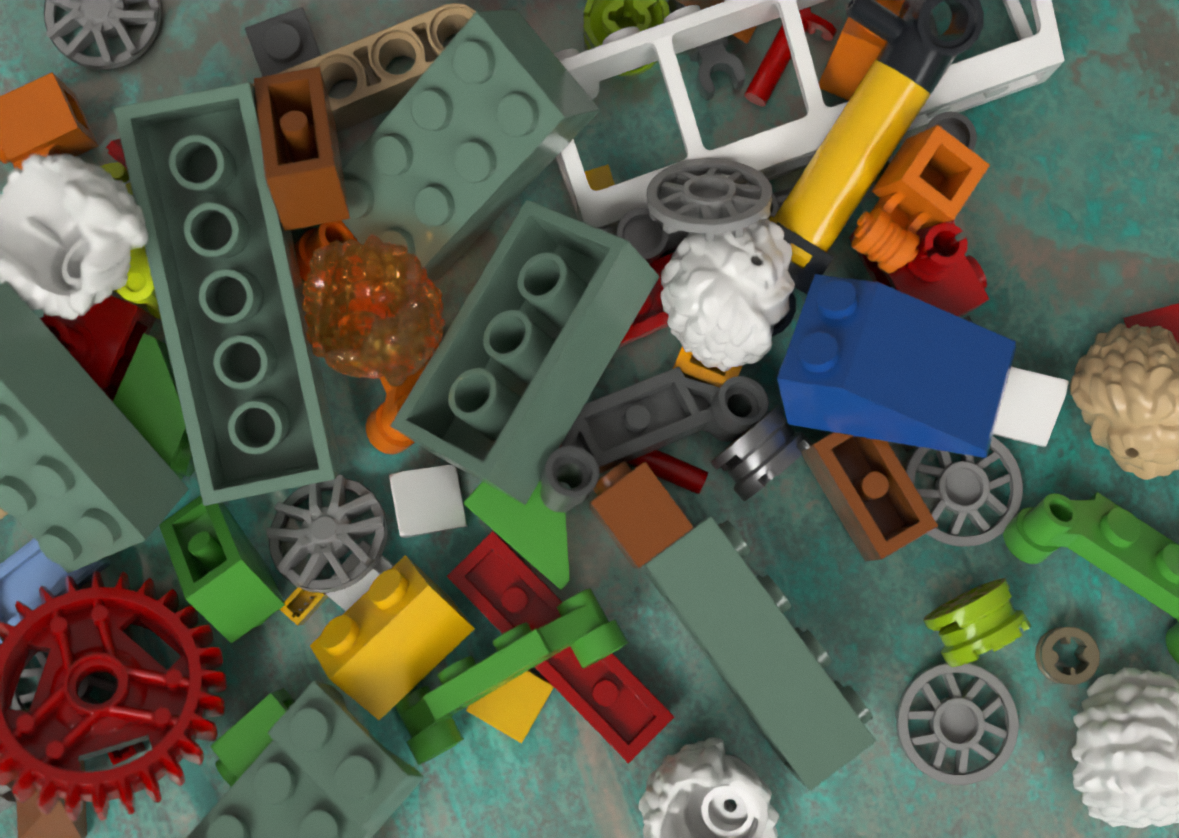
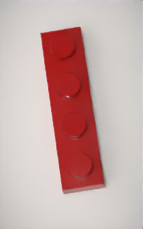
[446,531,674,764]

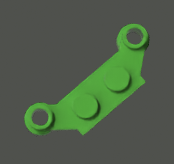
[1003,492,1179,664]
[395,588,629,766]

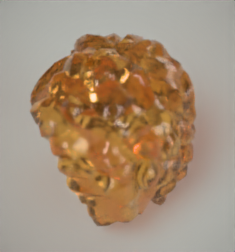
[302,234,446,387]

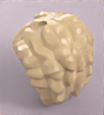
[1069,323,1179,480]

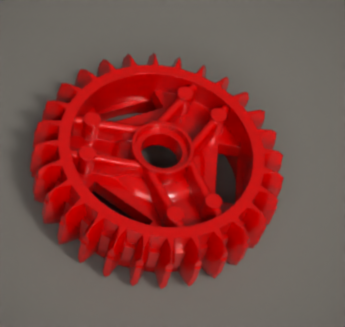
[0,571,227,821]

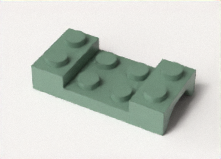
[187,681,425,838]

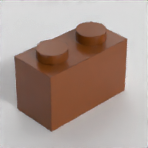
[254,66,350,231]
[801,432,938,562]
[589,461,694,569]

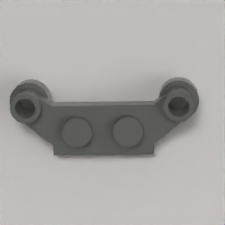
[540,367,769,512]

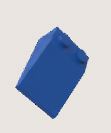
[777,274,1016,458]

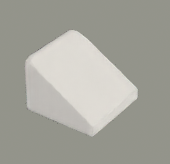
[993,367,1069,447]
[389,464,467,538]

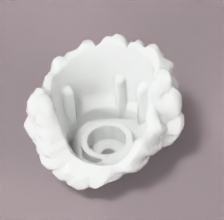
[0,154,148,320]
[660,219,795,372]
[1071,667,1179,828]
[639,737,779,838]

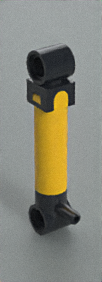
[753,0,984,337]

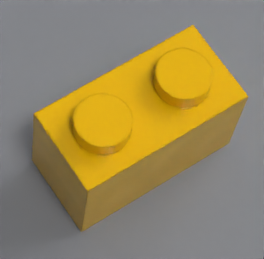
[310,555,475,720]

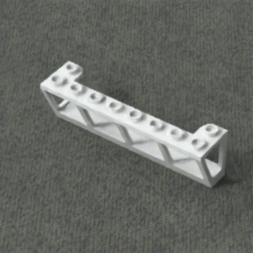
[554,0,1065,236]

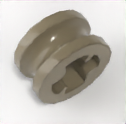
[1035,627,1100,685]

